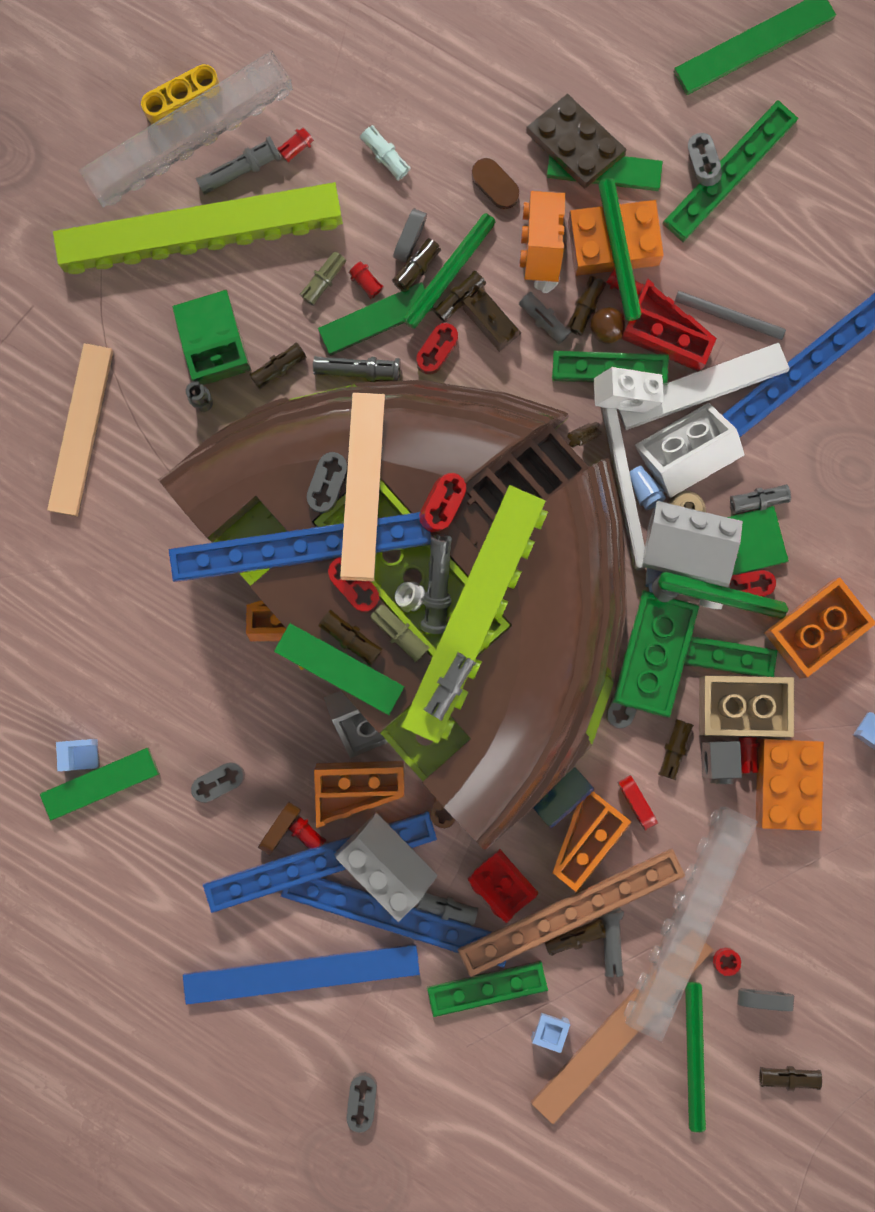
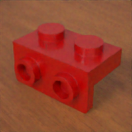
[467,849,539,923]

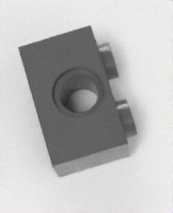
[701,741,742,784]

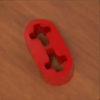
[417,323,458,374]
[419,473,466,532]
[328,557,380,612]
[723,570,776,597]
[617,775,658,831]

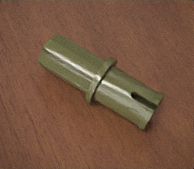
[299,252,346,306]
[370,605,430,662]

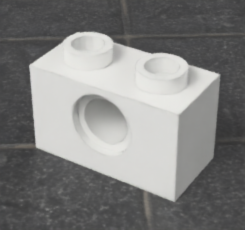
[594,367,664,413]

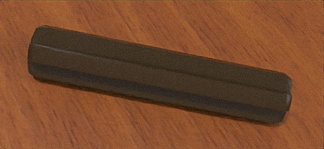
[567,422,602,448]

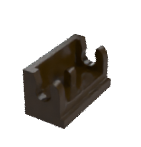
[463,287,521,352]

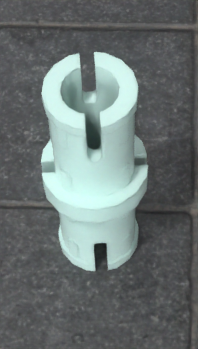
[360,125,411,181]

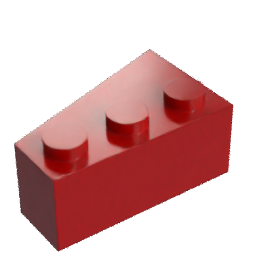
[621,279,717,372]

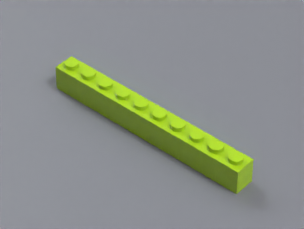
[53,182,343,274]

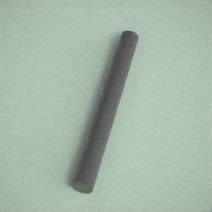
[675,290,786,340]

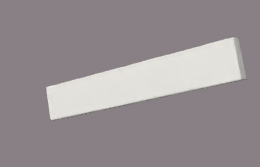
[618,343,789,430]
[601,407,646,571]

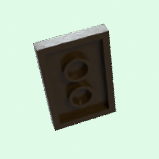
[526,94,627,189]

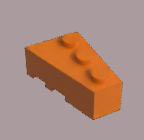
[520,191,565,282]

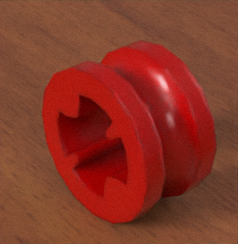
[713,947,742,976]

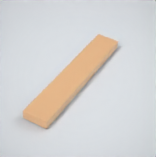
[47,343,113,517]
[340,393,385,581]

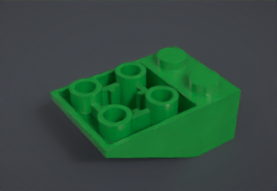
[172,289,252,385]

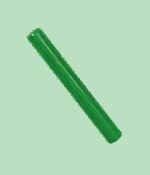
[599,178,641,321]
[403,213,496,329]
[658,572,789,619]
[685,982,706,1133]

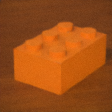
[568,200,664,276]
[764,577,875,679]
[755,739,824,831]

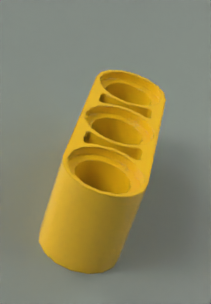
[141,64,221,126]

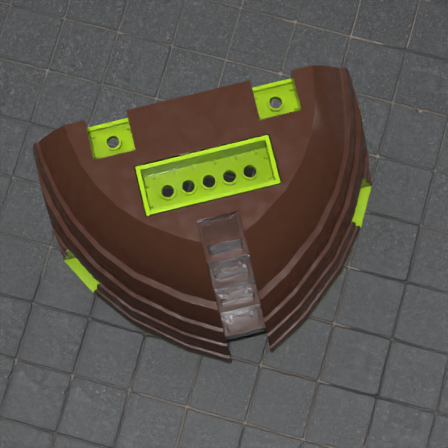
[158,380,627,850]

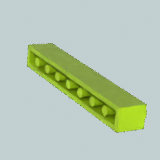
[402,485,548,743]

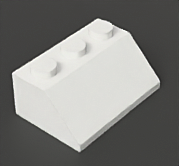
[635,403,745,498]

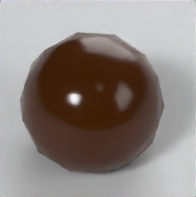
[590,307,624,344]

